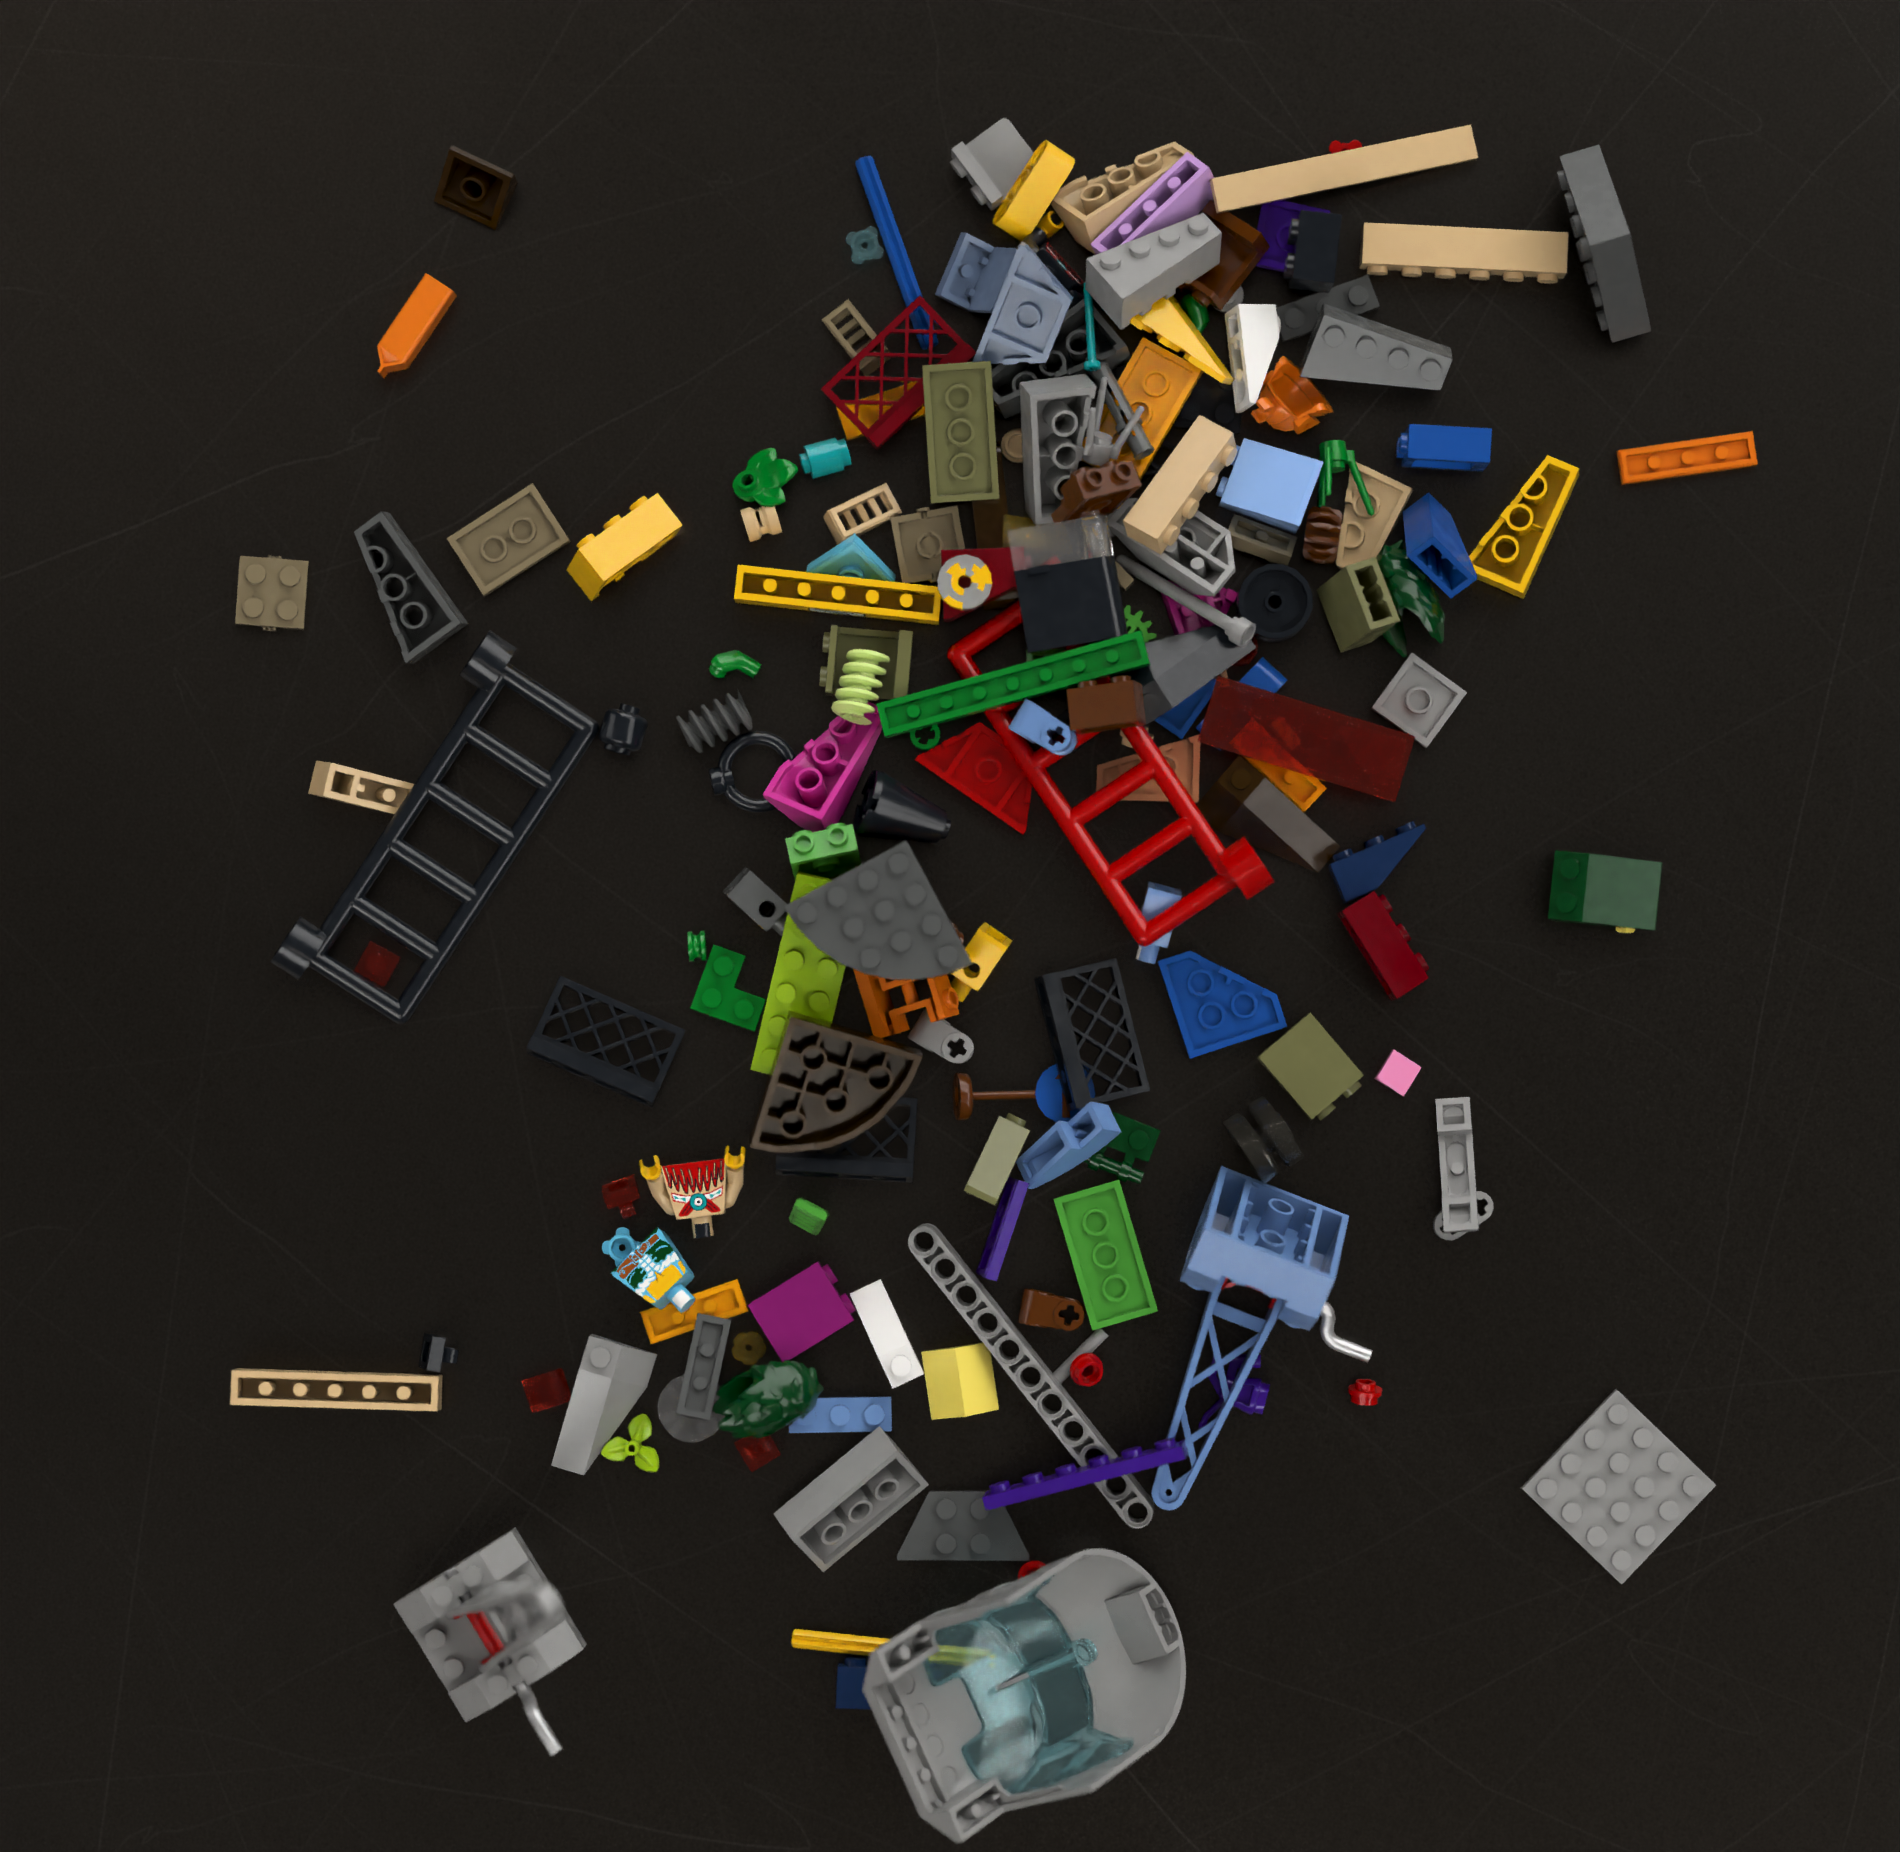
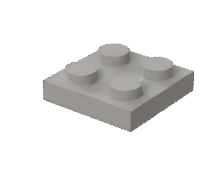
[1371,653,1467,748]

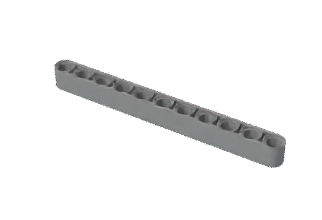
[908,1223,1155,1529]

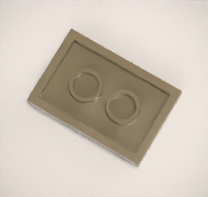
[447,483,571,597]

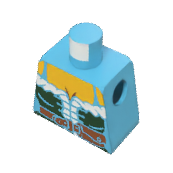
[611,1227,696,1313]

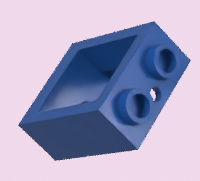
[1396,424,1492,472]

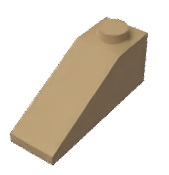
[308,761,414,814]

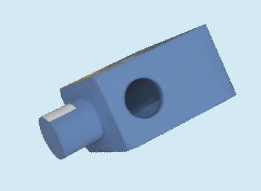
[1135,881,1182,964]

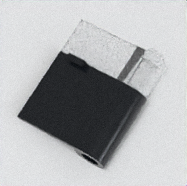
[1007,510,1128,653]

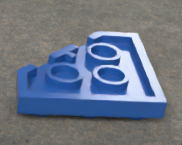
[1157,951,1287,1059]

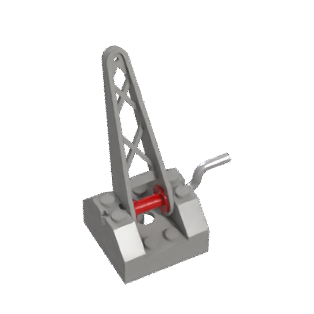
[393,1527,587,1756]

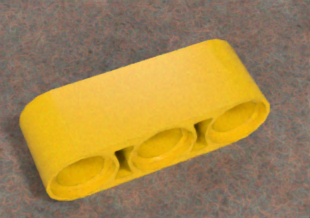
[993,140,1075,242]

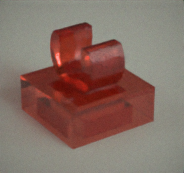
[602,1174,640,1219]
[734,1435,781,1473]

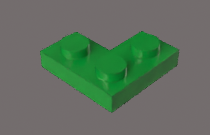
[690,944,766,1032]

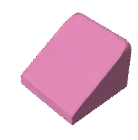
[1374,1049,1422,1097]

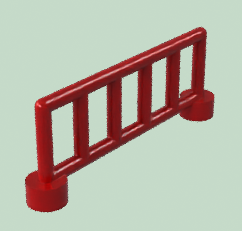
[947,555,1275,946]

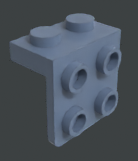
[935,233,1018,314]

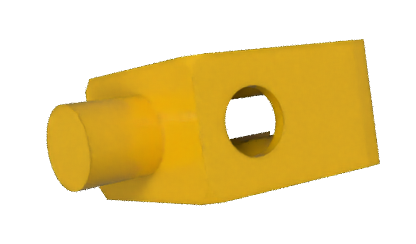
[951,922,1013,1002]

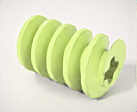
[831,649,890,725]

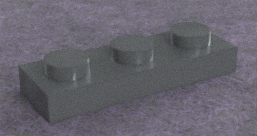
[1276,275,1380,343]
[676,1313,731,1422]

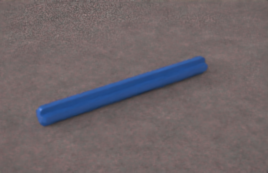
[855,156,938,350]

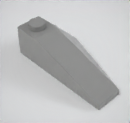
[551,1334,657,1476]

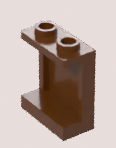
[1176,200,1270,311]

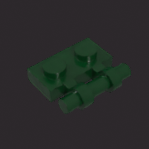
[1083,1111,1161,1184]

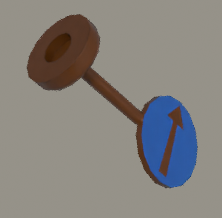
[953,1064,1095,1122]

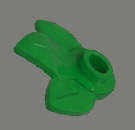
[732,448,798,507]

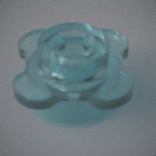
[846,226,884,265]

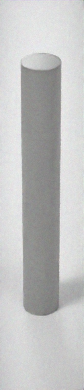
[1027,1328,1109,1401]

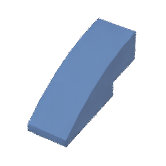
[1016,1102,1121,1189]

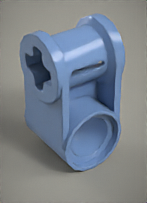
[1008,699,1077,756]

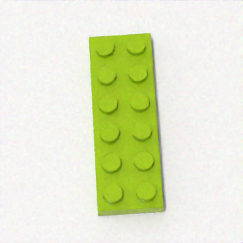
[750,871,846,1074]

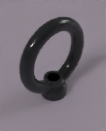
[709,731,796,812]

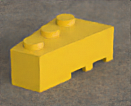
[566,493,682,601]

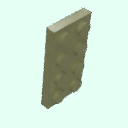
[922,361,999,503]

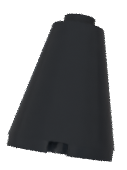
[853,770,951,844]

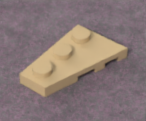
[1336,461,1413,570]

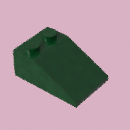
[1548,850,1663,931]

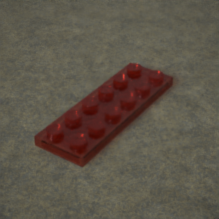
[1197,676,1415,803]

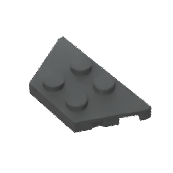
[897,1491,1029,1561]

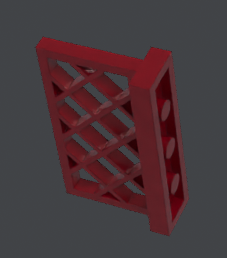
[821,295,976,451]

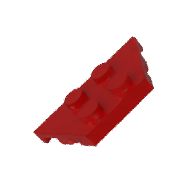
[915,722,1032,835]

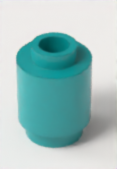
[799,438,852,479]

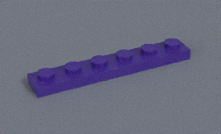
[982,1438,1188,1511]

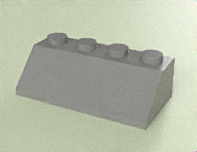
[774,1426,929,1572]

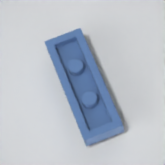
[789,1396,892,1433]

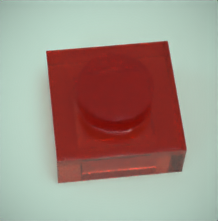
[354,941,401,987]

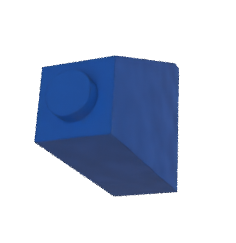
[1403,492,1477,598]

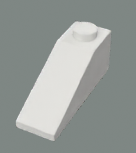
[1225,304,1281,413]
[850,1279,924,1388]

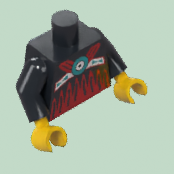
[1017,211,1097,309]

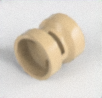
[740,506,782,542]

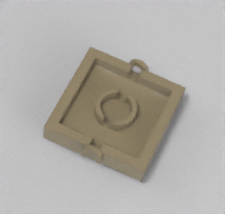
[890,505,965,584]
[235,555,309,631]

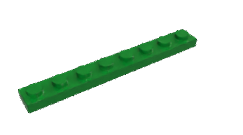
[876,630,1151,738]

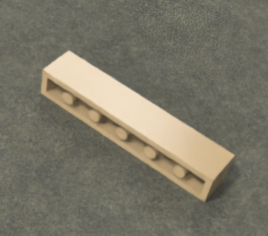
[1359,222,1569,284]
[230,1368,443,1411]

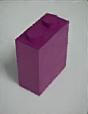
[748,1261,856,1362]

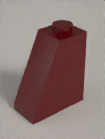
[941,547,1031,622]

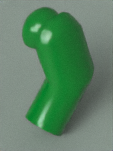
[1181,293,1209,335]
[709,650,762,679]

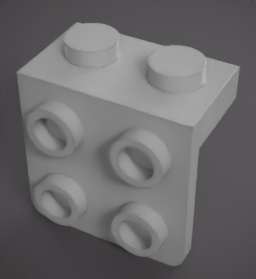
[950,118,1033,211]

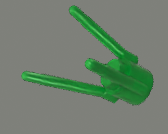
[1318,440,1375,516]

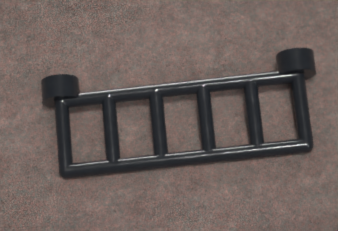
[270,630,599,1024]

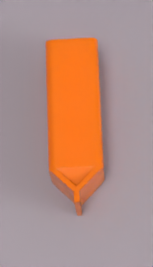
[377,273,457,378]

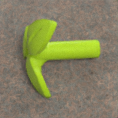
[601,1414,659,1473]

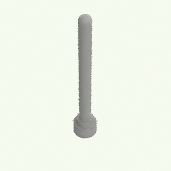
[1115,555,1256,648]

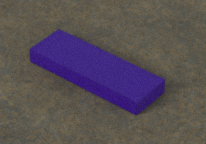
[976,1177,1029,1281]

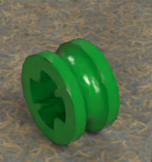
[910,725,940,751]
[687,930,707,962]

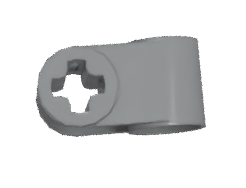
[907,1008,974,1064]

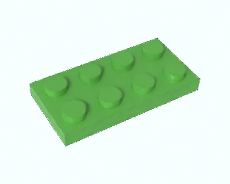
[1053,1180,1158,1331]

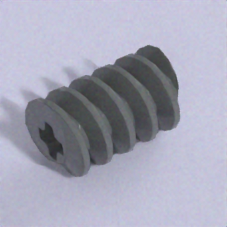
[676,689,753,753]

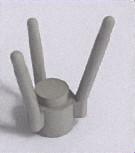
[1082,376,1144,466]

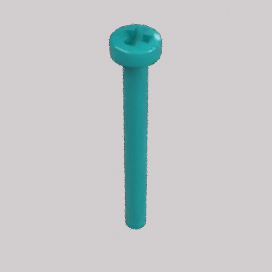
[1083,282,1101,372]

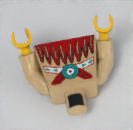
[639,1146,746,1238]

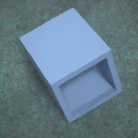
[1215,438,1323,534]

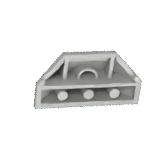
[1107,498,1236,597]

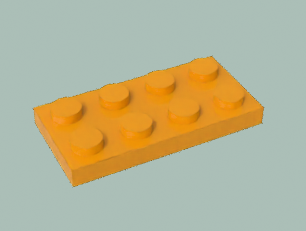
[1081,337,1203,481]

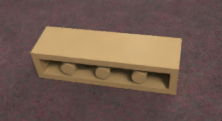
[1123,415,1237,554]

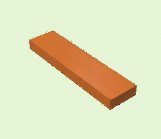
[1617,431,1758,485]

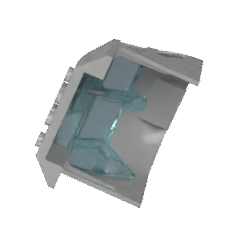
[863,1548,1186,1843]

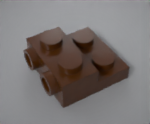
[1051,460,1142,527]

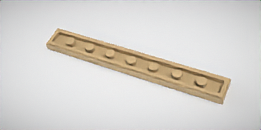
[1209,125,1478,214]

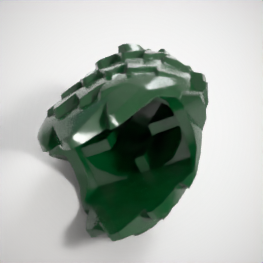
[1376,540,1445,657]
[712,1360,824,1438]

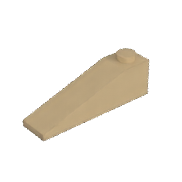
[1050,141,1195,254]

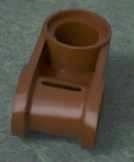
[1018,1288,1085,1331]

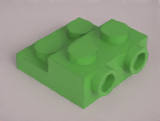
[785,823,862,880]

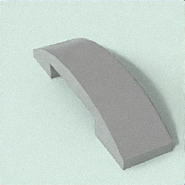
[1435,1097,1479,1233]

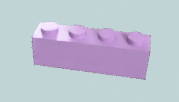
[1090,152,1214,254]

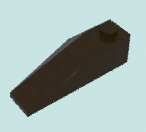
[1197,755,1341,873]

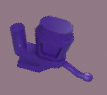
[1198,1354,1270,1429]

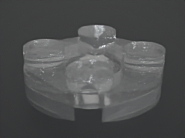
[658,1374,726,1442]

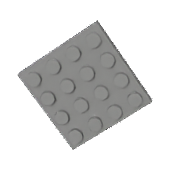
[1521,1389,1716,1584]

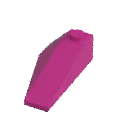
[763,702,882,832]

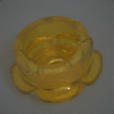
[732,1331,766,1365]

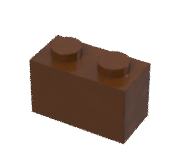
[1066,676,1146,734]

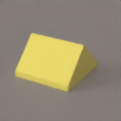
[921,1342,999,1420]

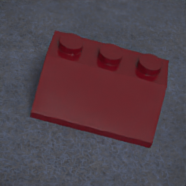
[1337,891,1430,1001]

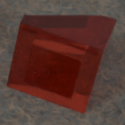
[522,1368,571,1413]

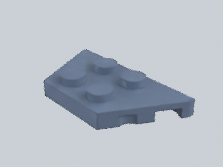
[972,242,1073,365]

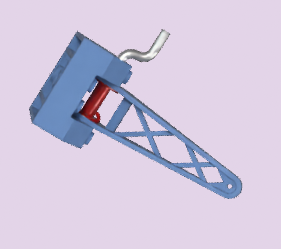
[1151,1166,1372,1510]

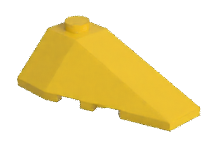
[1130,295,1234,385]

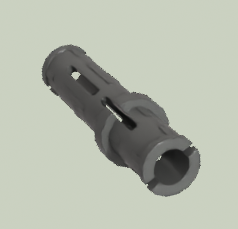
[1088,361,1154,460]

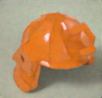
[1251,356,1333,435]

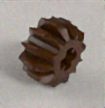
[1303,506,1343,564]

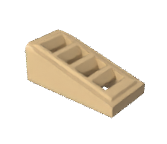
[823,483,902,545]

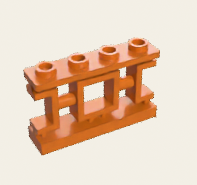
[853,969,959,1038]

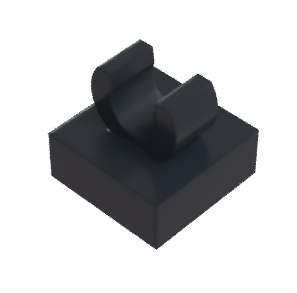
[418,1333,459,1372]

